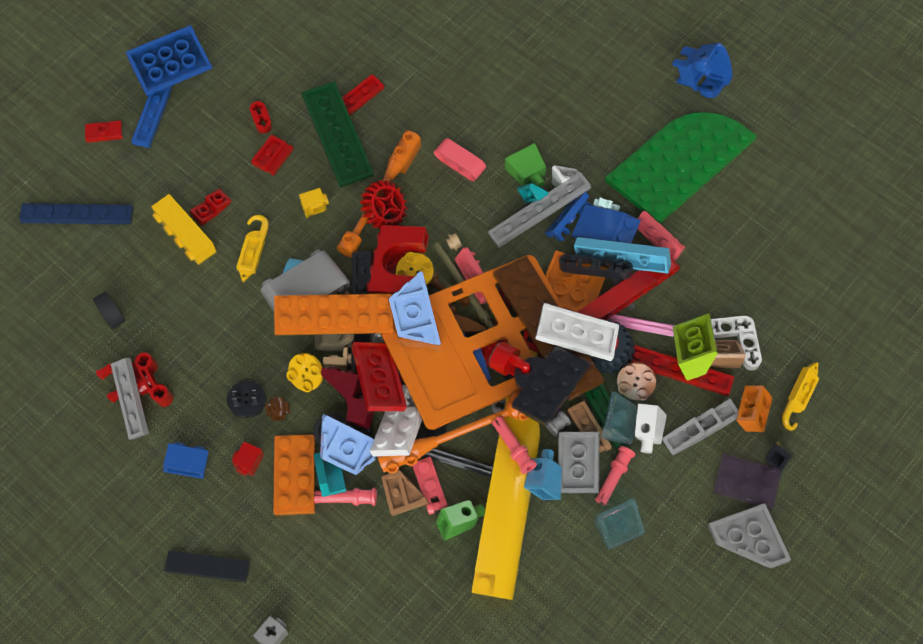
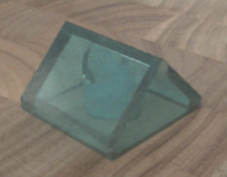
[601,392,638,445]
[594,498,645,550]

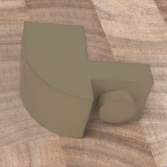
[315,334,355,352]

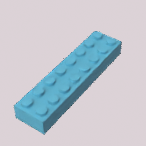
[574,237,671,274]

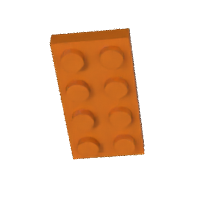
[273,435,315,515]

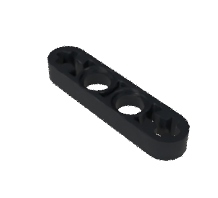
[559,254,633,279]

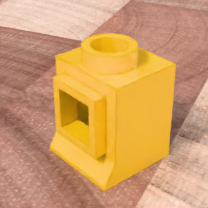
[299,188,329,218]

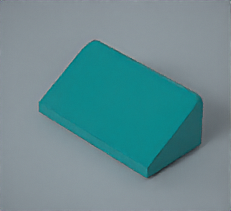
[517,183,549,203]

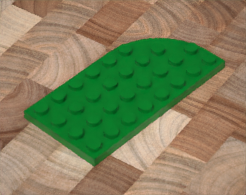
[605,112,757,224]

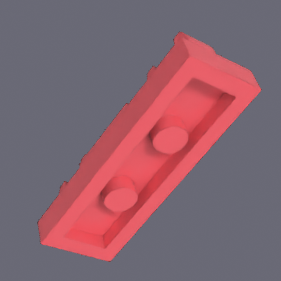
[637,211,685,261]
[454,247,486,304]

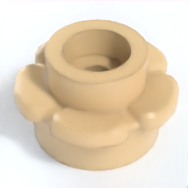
[446,233,462,251]

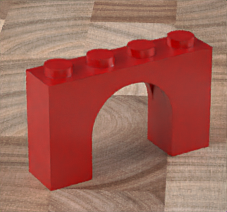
[367,225,429,295]

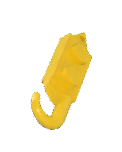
[236,215,269,282]
[782,362,819,431]

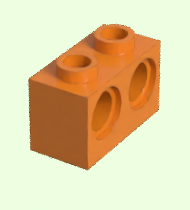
[736,386,773,432]

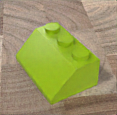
[673,313,718,381]

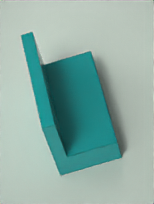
[313,453,346,497]

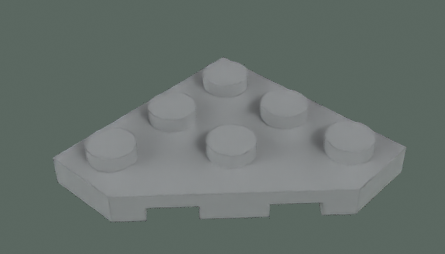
[708,503,791,569]

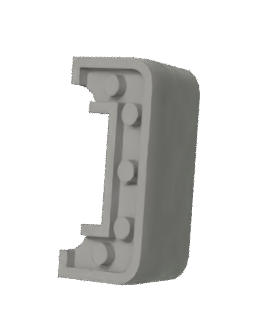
[260,249,350,312]

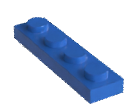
[132,86,172,148]

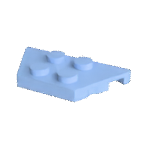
[389,271,441,345]
[320,414,376,475]

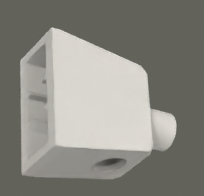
[635,404,667,453]

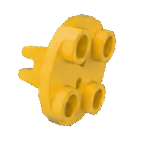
[396,252,434,285]
[286,353,323,392]

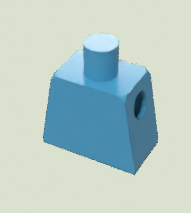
[524,449,562,500]

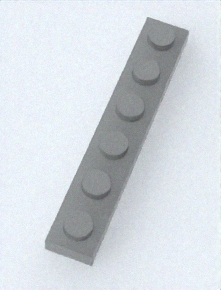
[488,172,591,248]

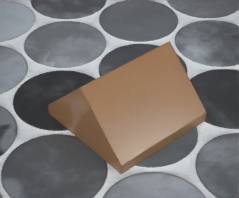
[710,340,746,368]

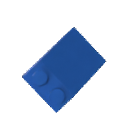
[571,204,641,244]

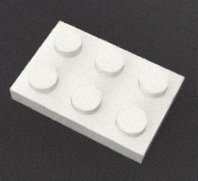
[370,407,422,456]

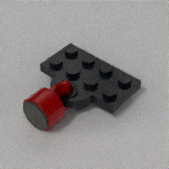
[489,341,590,427]

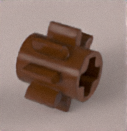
[265,397,290,421]

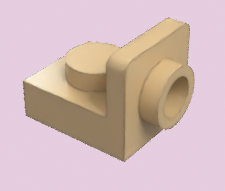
[323,347,351,372]

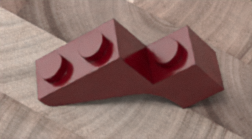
[321,367,374,429]

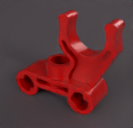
[96,353,174,407]

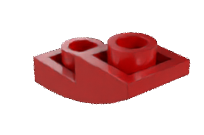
[190,188,231,226]

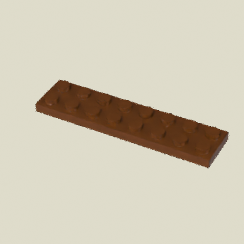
[493,256,604,400]

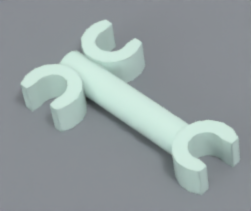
[593,197,620,211]

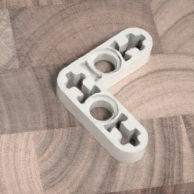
[711,316,762,370]

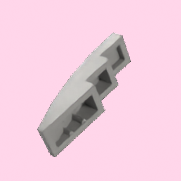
[662,399,739,455]

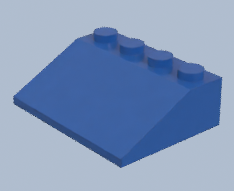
[125,25,212,96]

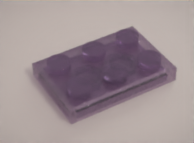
[713,454,782,509]

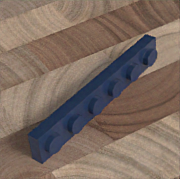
[19,203,134,224]

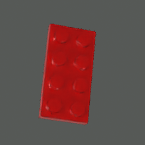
[351,342,407,411]

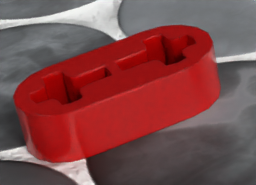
[250,101,272,134]

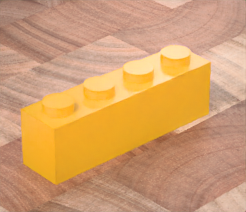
[151,194,216,265]

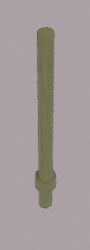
[433,242,495,329]

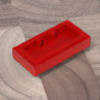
[85,120,123,143]

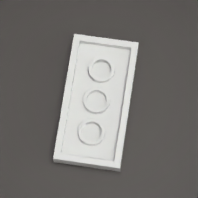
[535,303,619,361]

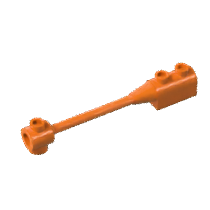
[337,130,421,257]
[377,392,529,473]

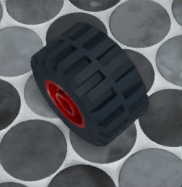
[589,320,635,374]

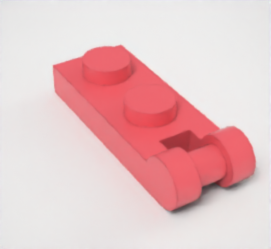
[412,457,448,515]

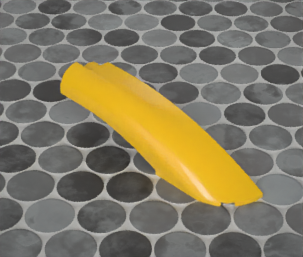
[471,397,540,600]

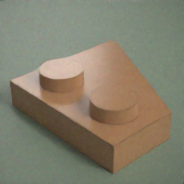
[381,470,429,516]

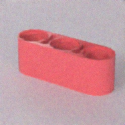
[434,138,486,181]

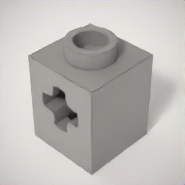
[253,616,288,644]

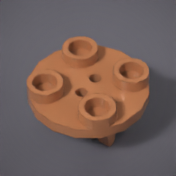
[617,362,656,401]

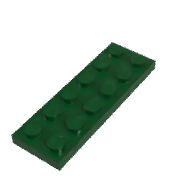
[301,81,374,188]

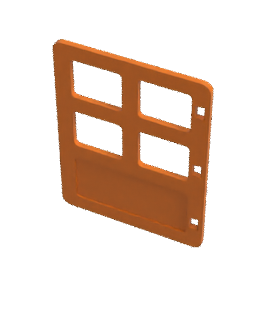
[380,255,563,430]

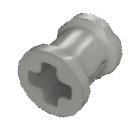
[546,411,571,437]

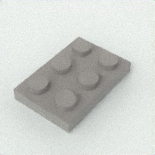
[558,432,600,493]

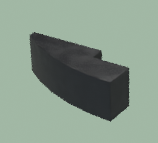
[765,441,795,473]

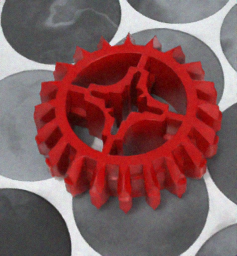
[359,180,408,230]

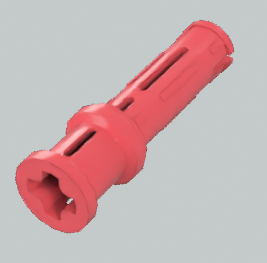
[492,416,537,474]
[595,446,636,506]
[314,488,377,506]

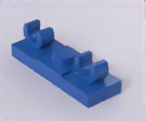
[545,192,591,242]

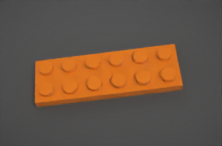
[274,294,393,335]

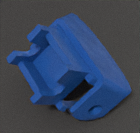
[672,42,733,98]

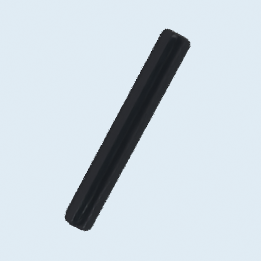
[423,448,493,477]

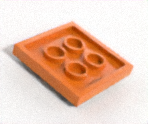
[545,250,608,312]

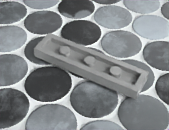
[111,358,149,440]

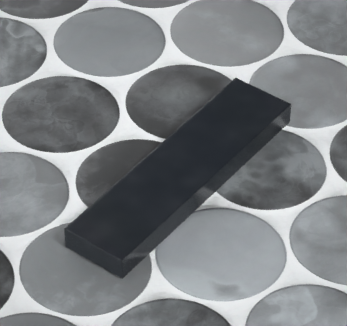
[164,551,250,583]

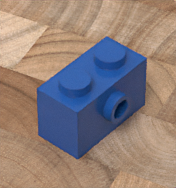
[163,442,209,479]

